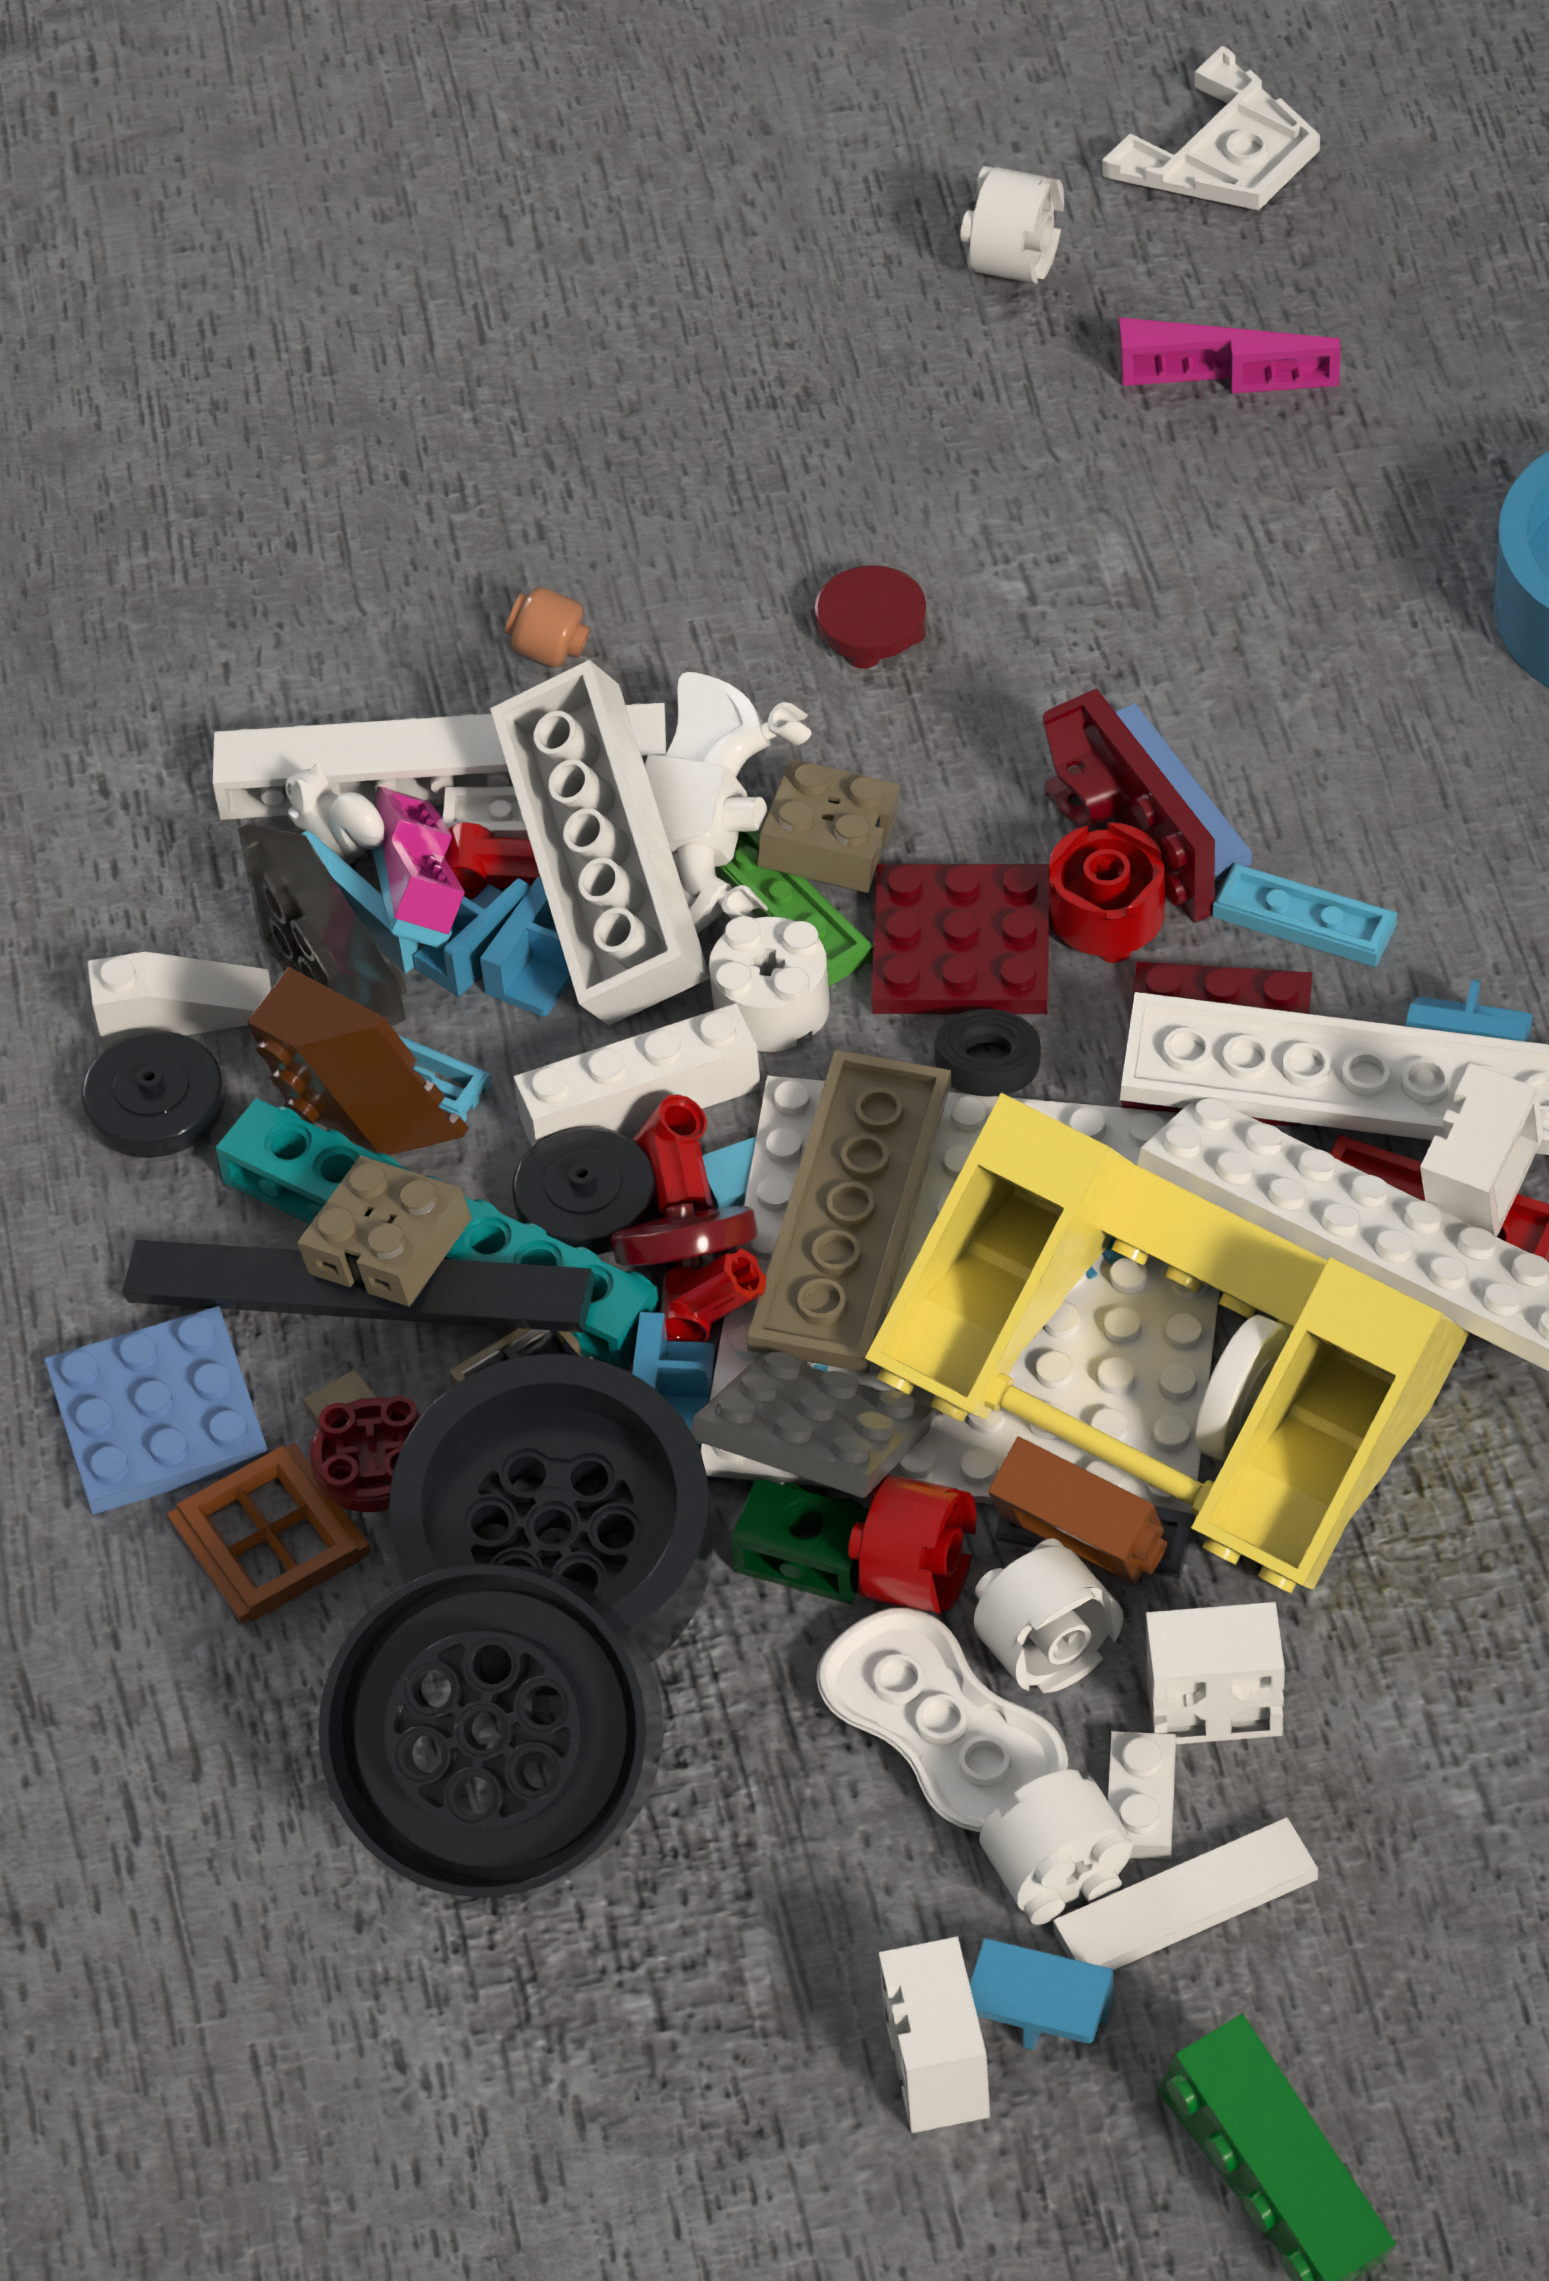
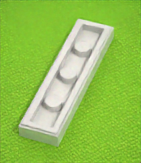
[1053,1817,1318,1970]

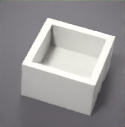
[1420,1062,1543,1237]
[1146,1602,1285,1744]
[879,1937,990,2133]

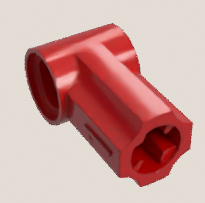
[445,822,541,899]
[634,1094,713,1217]
[658,1248,766,1343]

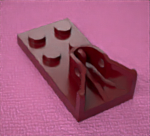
[1043,688,1215,923]

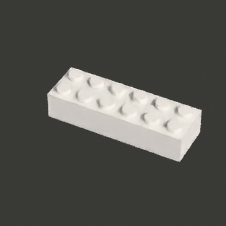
[490,660,710,1026]

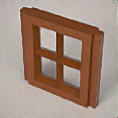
[166,1443,371,1624]

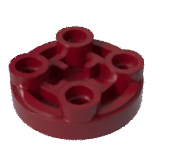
[815,565,926,669]
[309,1396,421,1512]

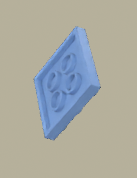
[44,1306,268,1515]

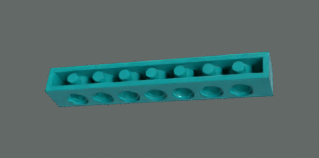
[216,1098,659,1370]

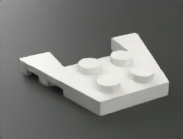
[1102,46,1320,210]

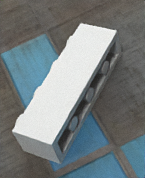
[513,1003,761,1147]

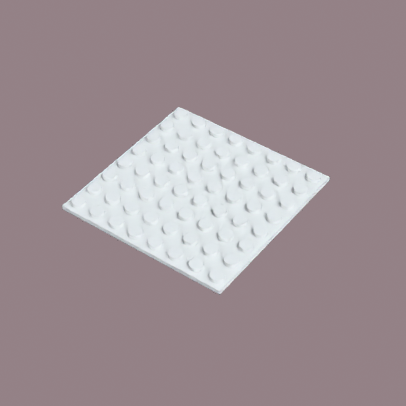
[701,1076,1220,1515]

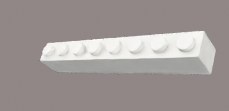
[213,703,669,820]

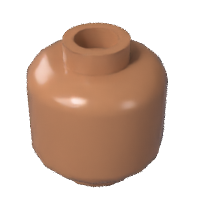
[504,587,591,668]

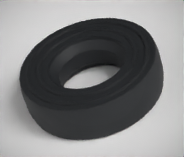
[934,1009,1041,1097]

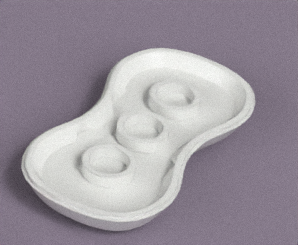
[816,1607,1068,1832]

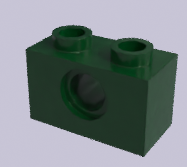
[730,1478,870,1605]

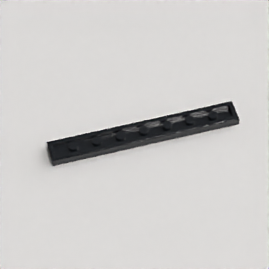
[122,1240,596,1333]

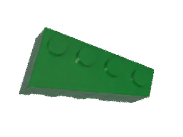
[1157,2013,1397,2281]

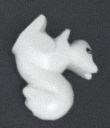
[285,763,384,865]

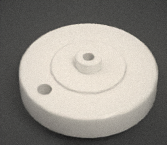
[1195,1315,1289,1463]

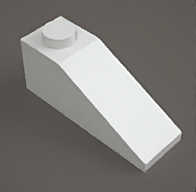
[88,952,271,1049]

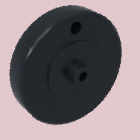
[81,1031,225,1158]
[512,1127,657,1255]

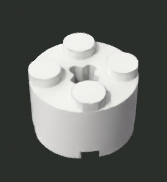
[960,166,1064,284]
[709,916,830,1052]
[974,1538,1123,1693]
[979,1769,1133,1925]

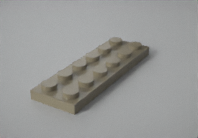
[747,1049,951,1373]

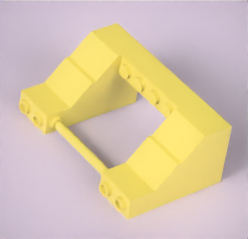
[865,1093,1469,1593]

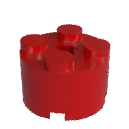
[1049,823,1165,963]
[848,1475,977,1613]

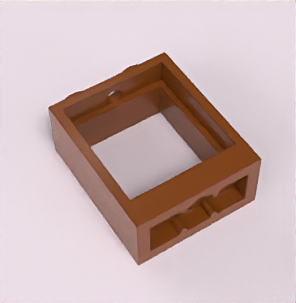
[987,1436,1167,1586]

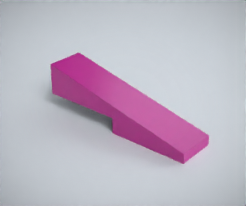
[1119,317,1341,394]
[375,786,465,935]

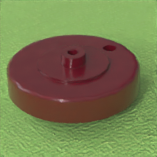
[611,1203,758,1268]

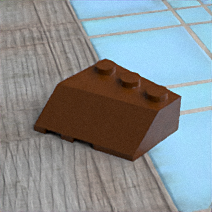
[247,966,469,1156]

